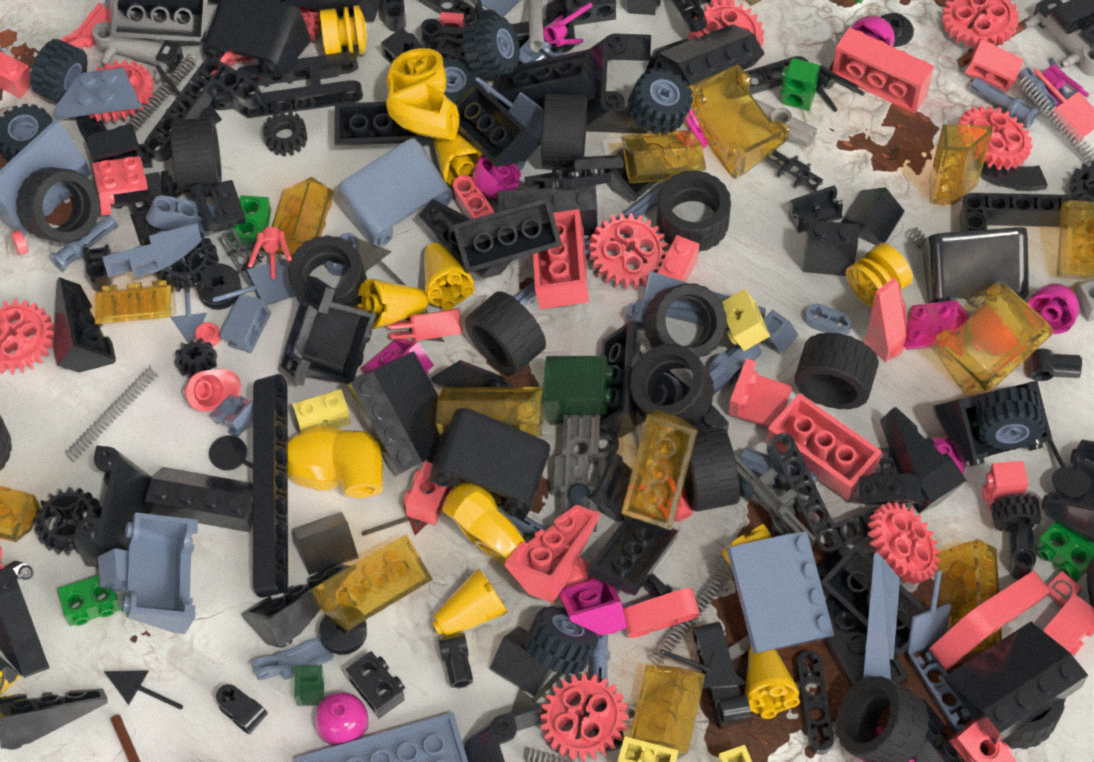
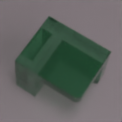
[294,665,325,706]

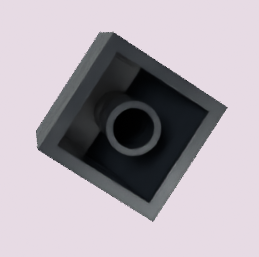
[803,220,859,276]

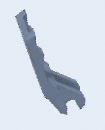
[251,636,334,680]

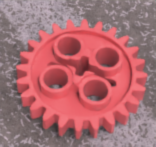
[688,0,764,47]
[942,0,1019,50]
[89,59,155,123]
[956,105,1033,170]
[588,213,668,290]
[0,299,55,375]
[868,502,940,585]
[540,673,629,762]

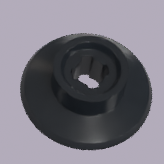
[881,13,914,47]

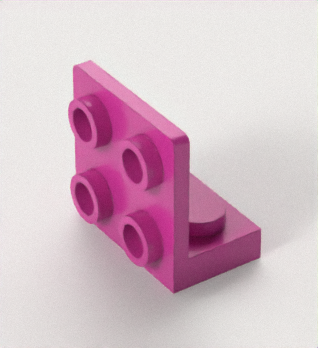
[904,300,969,359]

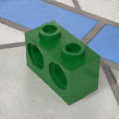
[780,58,820,111]
[230,195,272,251]
[1035,521,1094,582]
[57,575,121,626]

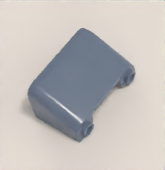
[338,138,453,249]
[121,513,198,634]

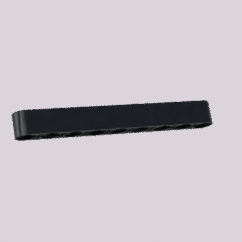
[253,374,288,598]

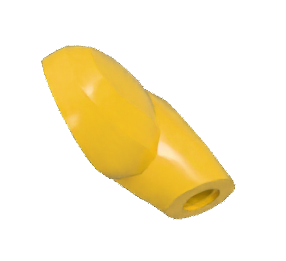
[386,48,459,141]
[288,426,384,498]
[442,481,526,567]

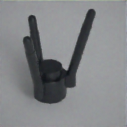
[816,65,865,112]

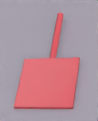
[1034,68,1094,142]

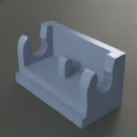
[220,295,271,353]

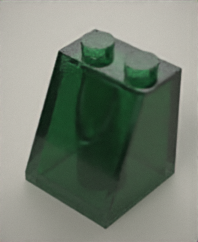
[542,356,614,425]

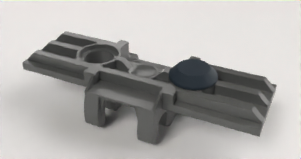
[553,415,609,532]
[734,453,816,548]

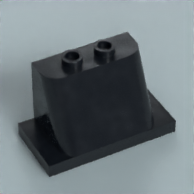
[277,275,376,386]

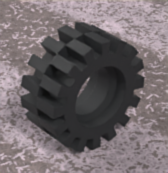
[263,111,308,157]
[991,493,1042,532]

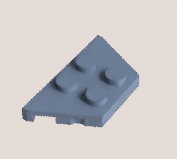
[52,67,142,119]

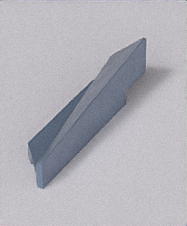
[644,271,766,332]
[863,552,900,680]

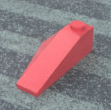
[864,278,906,363]
[505,505,600,603]

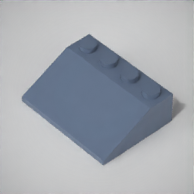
[0,119,91,237]
[727,531,835,653]

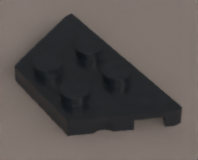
[524,165,611,189]

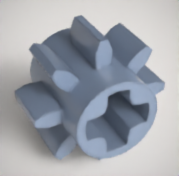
[626,299,650,330]

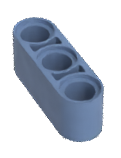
[146,195,218,236]

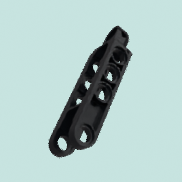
[210,52,363,119]

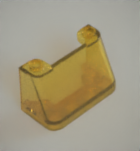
[689,64,789,179]
[930,283,1054,394]

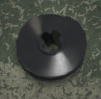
[197,263,242,310]
[319,607,367,655]

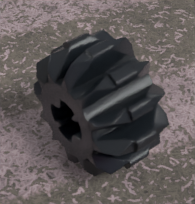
[174,337,218,379]

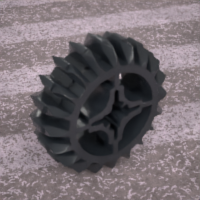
[154,232,219,293]
[33,486,102,556]

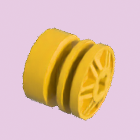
[320,5,367,55]
[846,242,913,308]

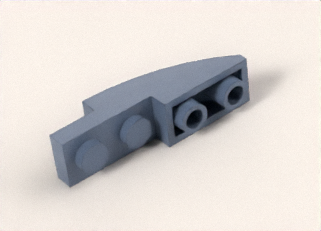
[102,223,202,279]

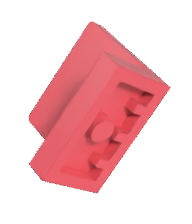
[92,156,148,215]
[728,358,792,428]

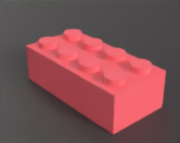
[832,27,934,114]
[533,209,589,309]
[766,393,882,501]

